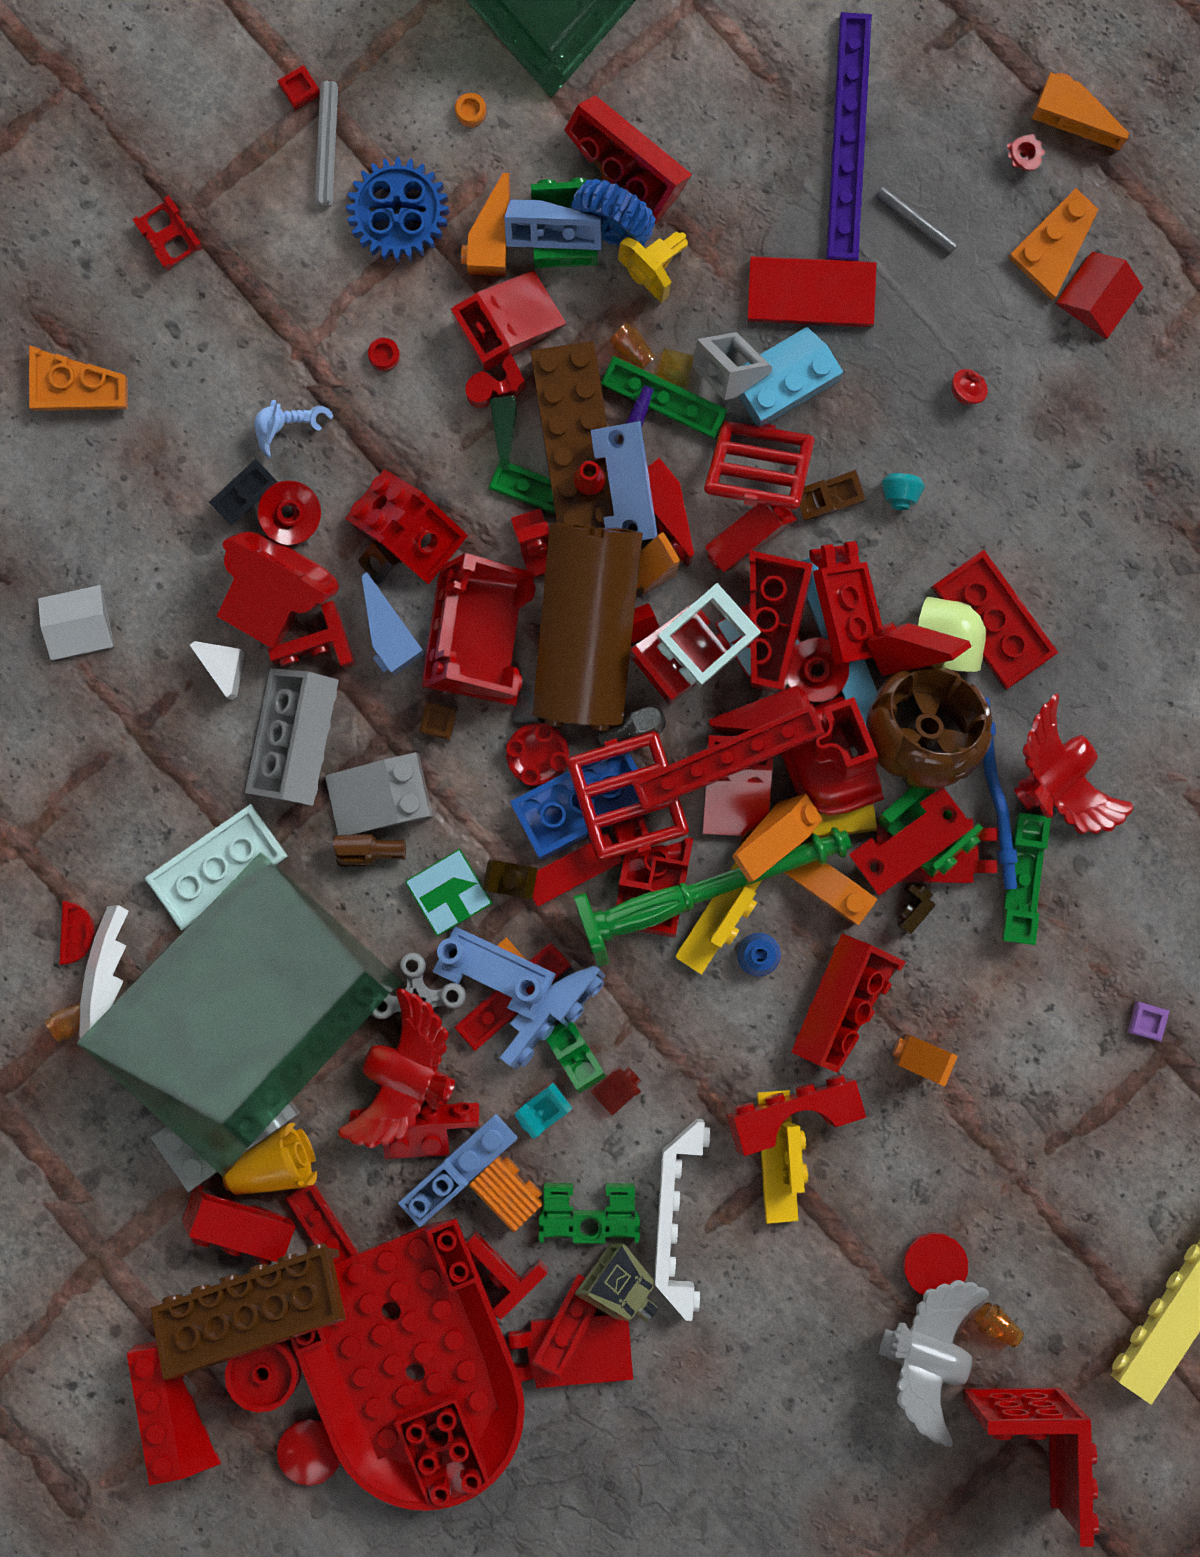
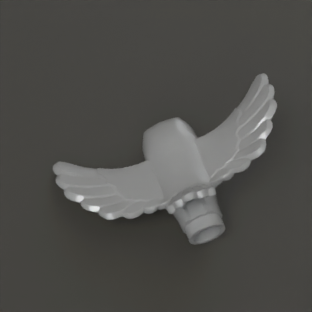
[879,1280,989,1447]

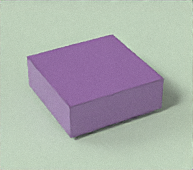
[1128,1001,1169,1042]

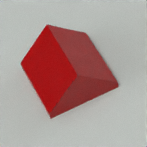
[1055,252,1144,340]

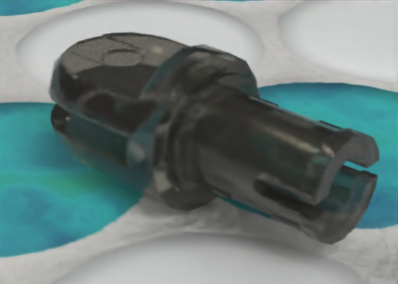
[596,706,666,747]

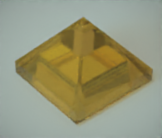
[657,348,694,387]

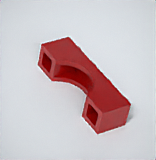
[726,1074,867,1156]

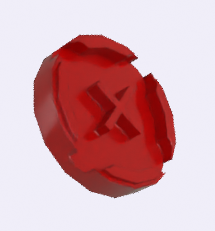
[903,1232,969,1296]

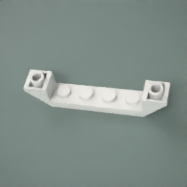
[654,1119,710,1321]

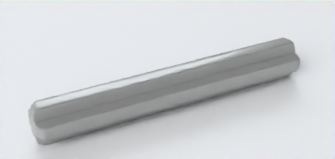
[315,81,338,206]

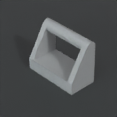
[692,332,772,400]

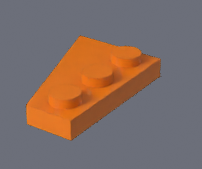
[1008,188,1099,301]
[29,345,128,411]

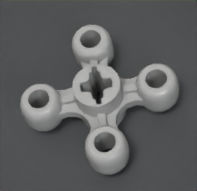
[369,953,466,1019]

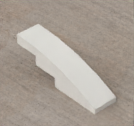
[79,905,129,1041]

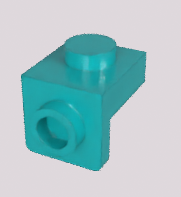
[515,1083,573,1139]

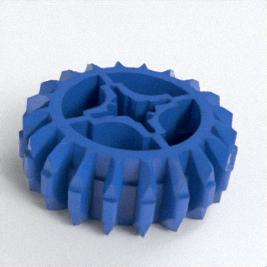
[571,179,656,247]

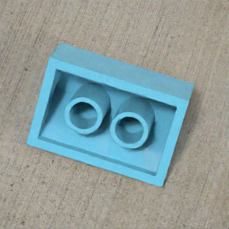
[738,327,843,427]

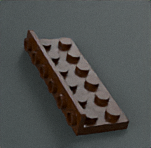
[151,1244,346,1380]

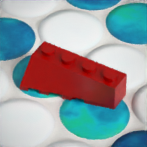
[564,95,692,224]
[791,933,906,1073]
[126,1341,222,1486]

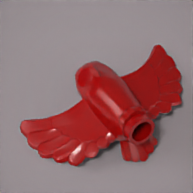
[1013,693,1134,834]
[338,988,455,1148]

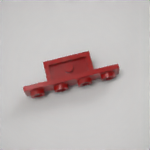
[349,1102,480,1159]

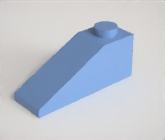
[504,199,602,250]
[362,572,425,676]

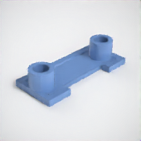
[591,421,658,541]
[433,926,556,1021]

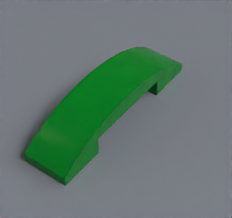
[1002,813,1051,945]

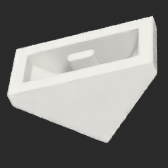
[190,641,245,700]

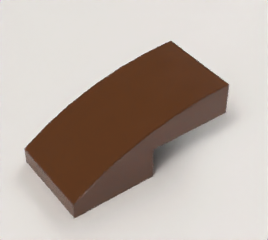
[799,470,867,521]

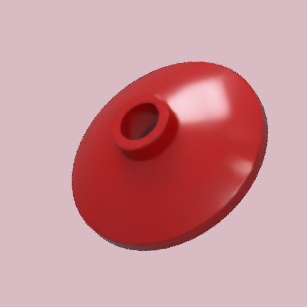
[257,480,321,545]
[787,638,850,702]

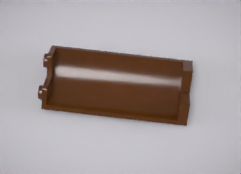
[532,523,643,731]

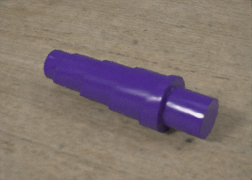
[621,385,654,441]

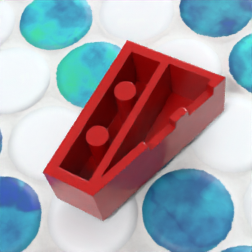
[182,1185,296,1265]

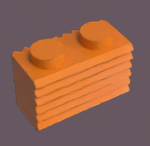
[469,1156,543,1233]

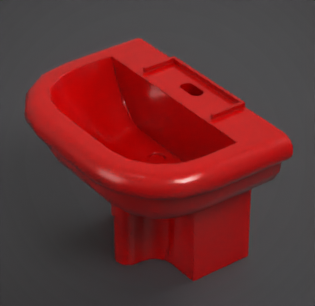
[216,532,340,648]
[782,696,884,816]

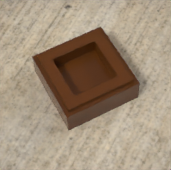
[419,701,458,741]

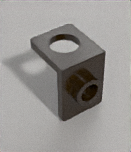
[358,540,402,585]

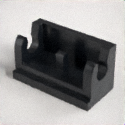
[209,458,278,526]

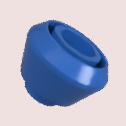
[737,933,781,977]

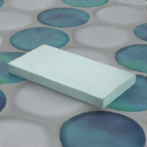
[145,804,288,931]

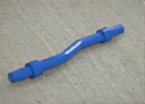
[983,697,1018,890]

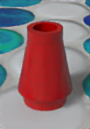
[574,461,606,495]

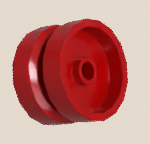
[225,1339,303,1413]

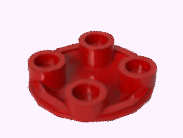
[506,723,570,786]
[277,1419,340,1486]

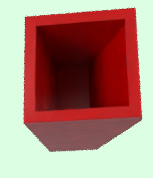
[630,605,731,706]

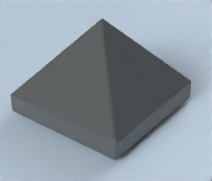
[512,690,545,725]

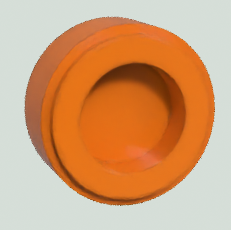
[455,93,487,127]

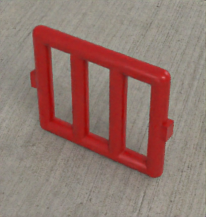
[704,420,815,510]
[567,731,689,861]

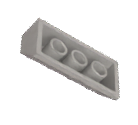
[245,668,339,806]

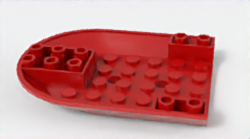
[290,1218,525,1511]

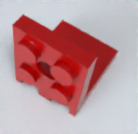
[345,469,469,585]

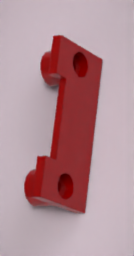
[849,788,974,896]

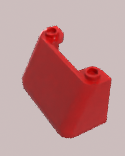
[422,553,536,698]

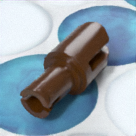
[333,834,406,867]

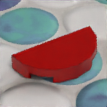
[59,901,96,965]

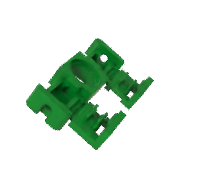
[539,1183,640,1244]

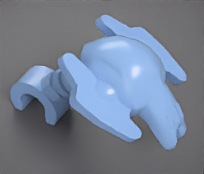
[254,400,333,458]

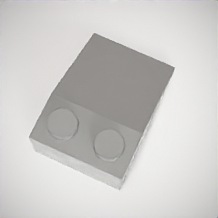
[325,752,433,835]

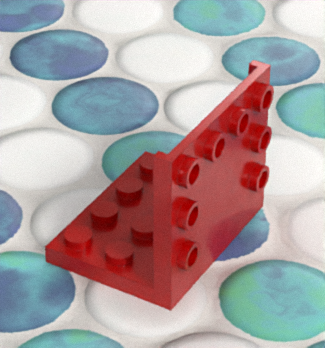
[963,1388,1099,1547]

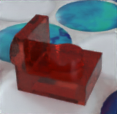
[591,1065,642,1116]

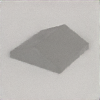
[38,585,115,661]

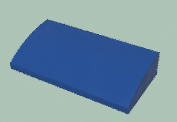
[510,752,640,861]

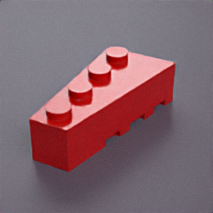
[749,550,813,693]

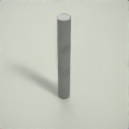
[876,186,958,254]

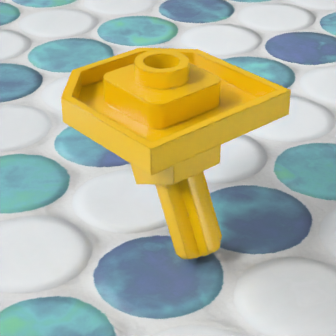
[618,232,688,304]

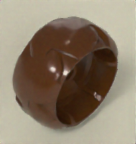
[866,665,992,789]

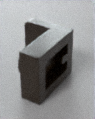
[483,859,538,900]
[897,883,936,934]

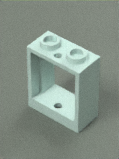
[657,583,761,687]

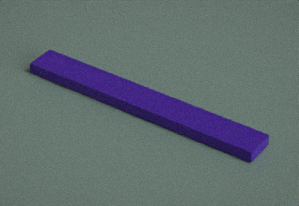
[826,12,872,261]

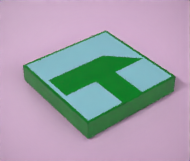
[405,848,493,937]

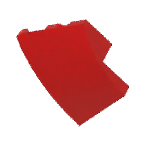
[616,837,693,938]

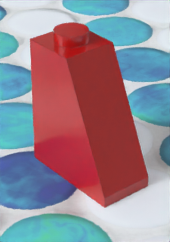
[705,503,798,572]

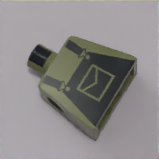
[575,1243,658,1322]

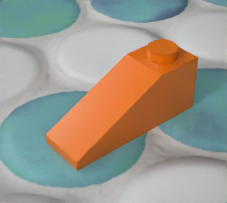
[1031,72,1130,150]
[461,173,510,276]
[637,532,680,595]
[732,794,823,882]
[783,844,878,926]
[892,1033,958,1087]

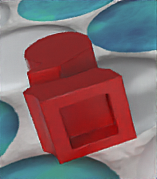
[465,353,526,408]

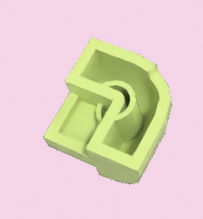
[918,597,986,672]

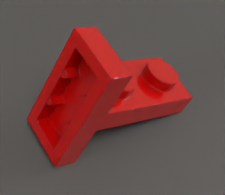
[510,508,549,578]
[267,600,356,669]
[466,1231,549,1320]

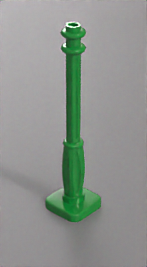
[573,827,852,968]

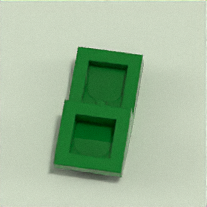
[546,1021,607,1094]

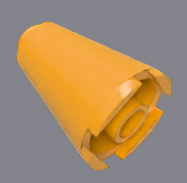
[222,1122,317,1195]

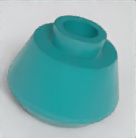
[881,473,925,511]

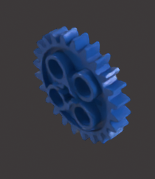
[346,157,450,263]

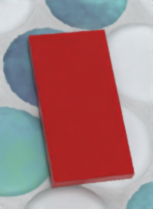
[747,256,877,327]
[931,550,1059,690]

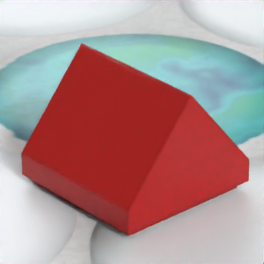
[631,603,659,644]

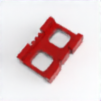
[132,195,203,271]

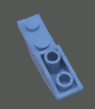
[500,966,606,1070]
[398,1114,518,1227]

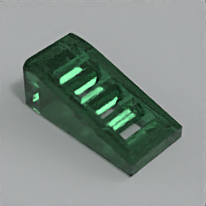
[490,396,517,470]

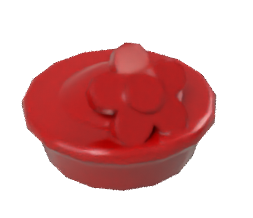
[951,369,988,405]

